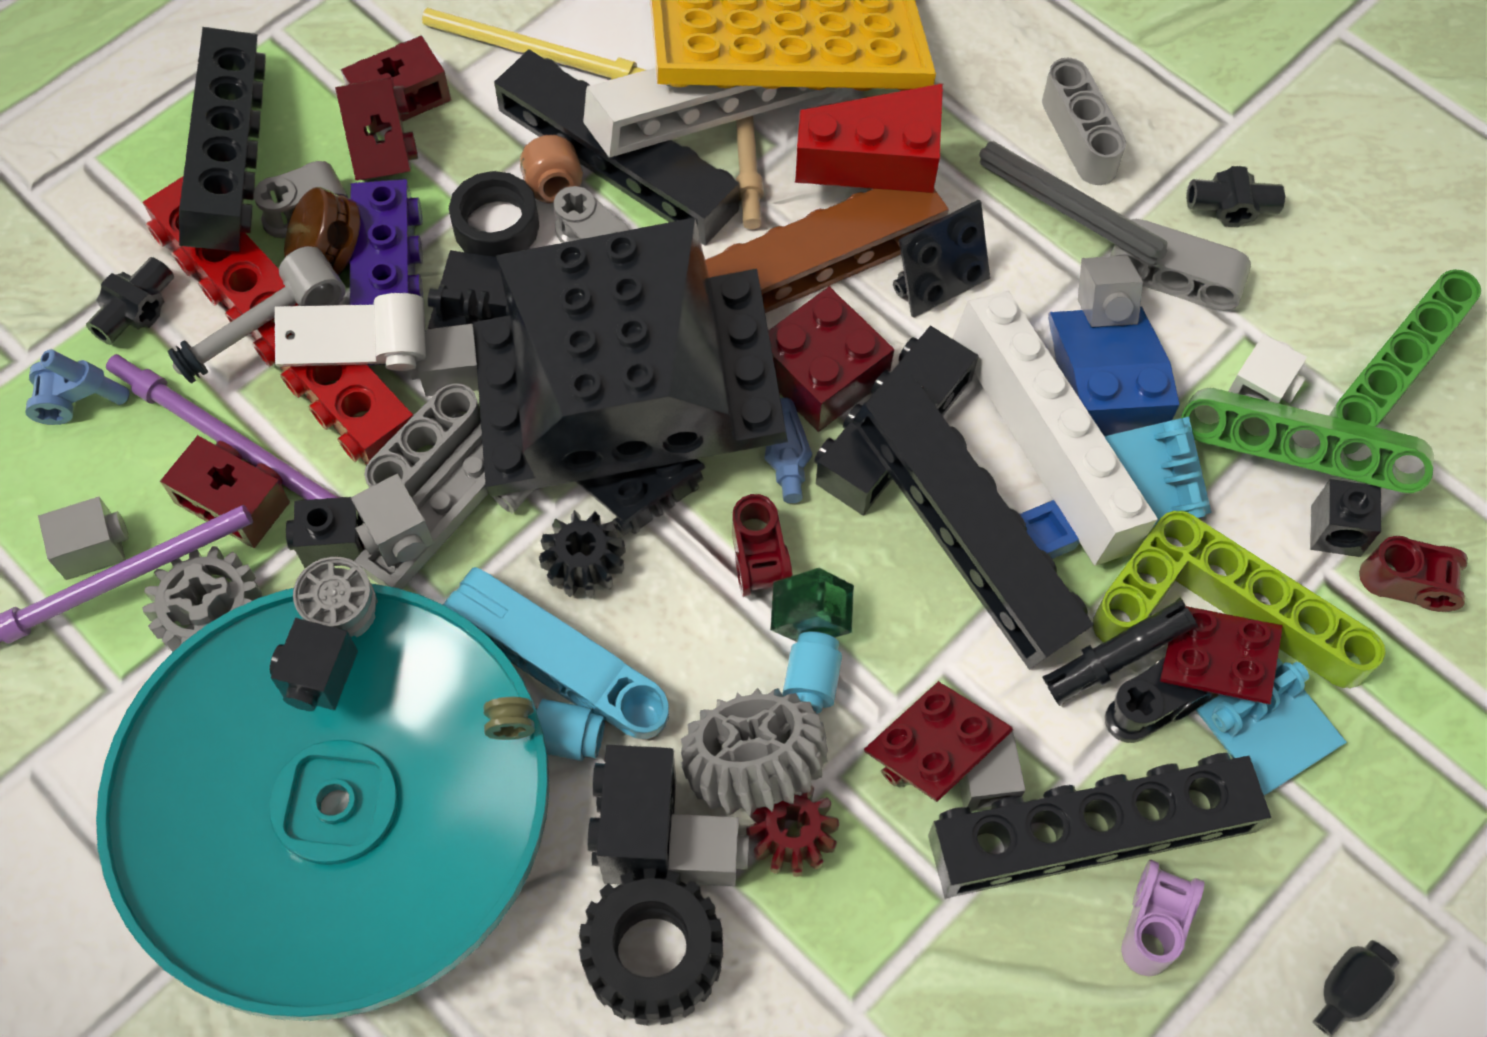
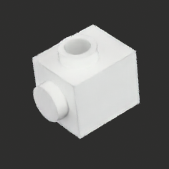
[1229,334,1307,421]

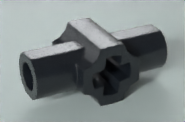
[1186,166,1285,227]
[86,257,174,345]

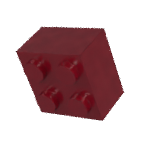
[768,286,894,432]

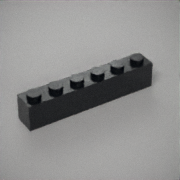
[494,49,739,246]
[852,374,1094,670]

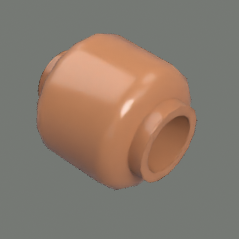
[520,135,583,203]

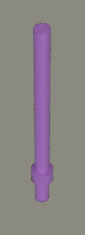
[106,354,339,500]
[0,505,253,644]

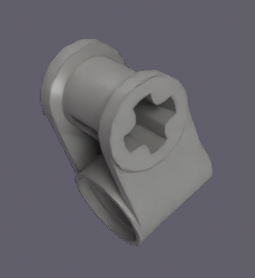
[254,161,348,238]
[554,186,630,243]

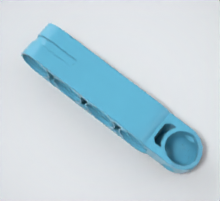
[442,567,669,739]

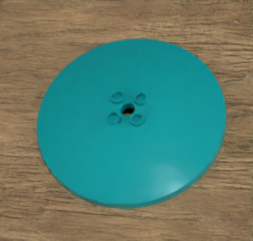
[96,584,550,1021]

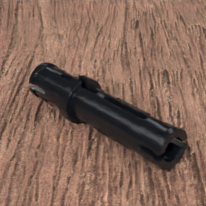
[1042,598,1198,706]

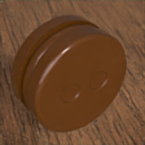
[284,187,361,276]

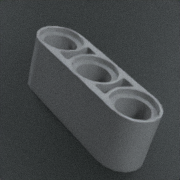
[1042,57,1126,185]
[1110,219,1251,311]
[364,383,481,498]

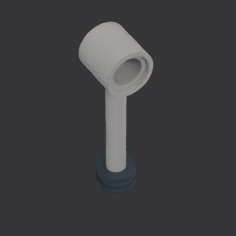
[167,246,346,384]

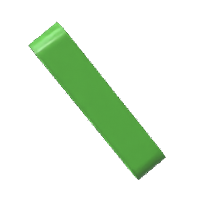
[1329,269,1481,455]
[1181,388,1434,493]

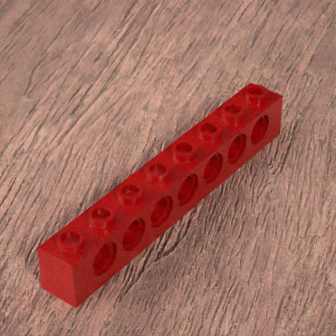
[142,176,413,464]

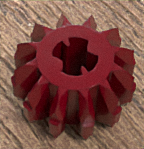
[746,785,839,877]

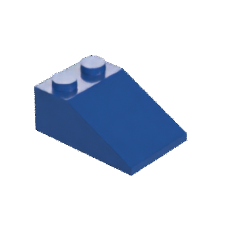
[1048,306,1180,436]

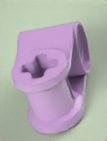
[1121,859,1204,977]

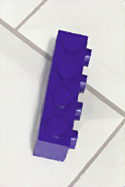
[350,179,423,366]

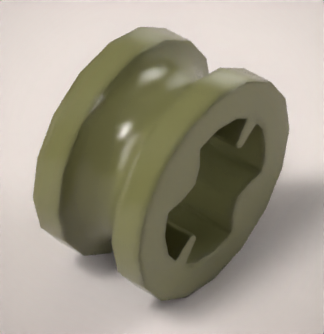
[483,697,535,740]

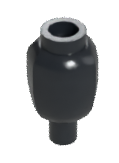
[1312,940,1400,1037]

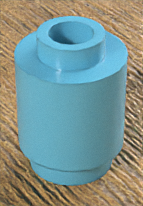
[782,632,842,714]
[535,699,605,761]

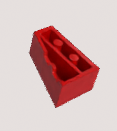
[795,83,943,193]

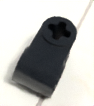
[1104,657,1212,743]

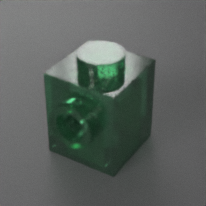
[770,568,854,642]

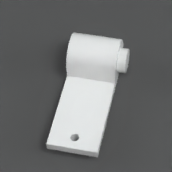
[274,293,426,371]

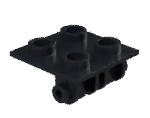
[893,199,990,318]
[427,250,510,329]
[575,459,705,536]

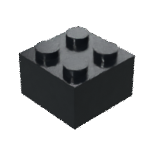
[588,745,676,885]

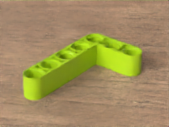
[1093,511,1385,689]

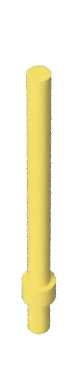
[422,8,646,80]

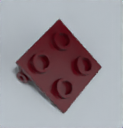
[1160,606,1283,705]
[864,681,1013,802]

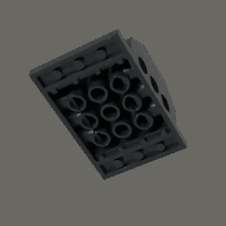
[473,218,788,497]

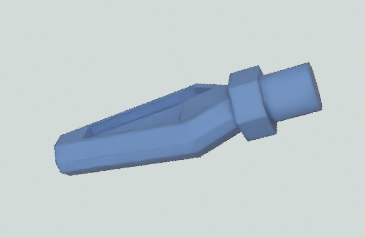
[765,398,812,503]

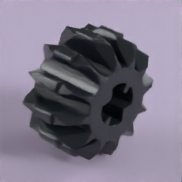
[539,510,626,599]

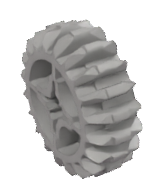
[681,688,828,816]

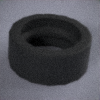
[448,171,540,257]

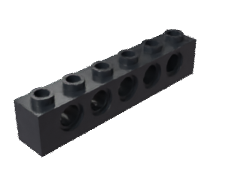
[179,27,266,252]
[928,753,1272,899]

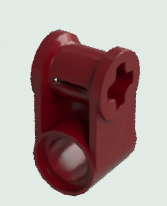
[732,494,793,598]
[1359,536,1468,612]

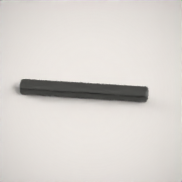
[979,141,1168,265]

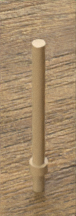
[736,116,764,229]

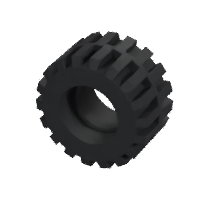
[579,869,723,1026]

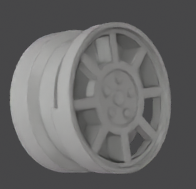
[293,557,378,638]

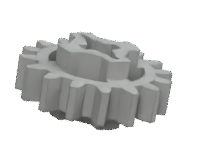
[142,546,262,652]

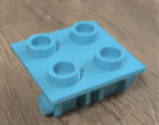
[1104,417,1212,527]
[1196,658,1346,796]

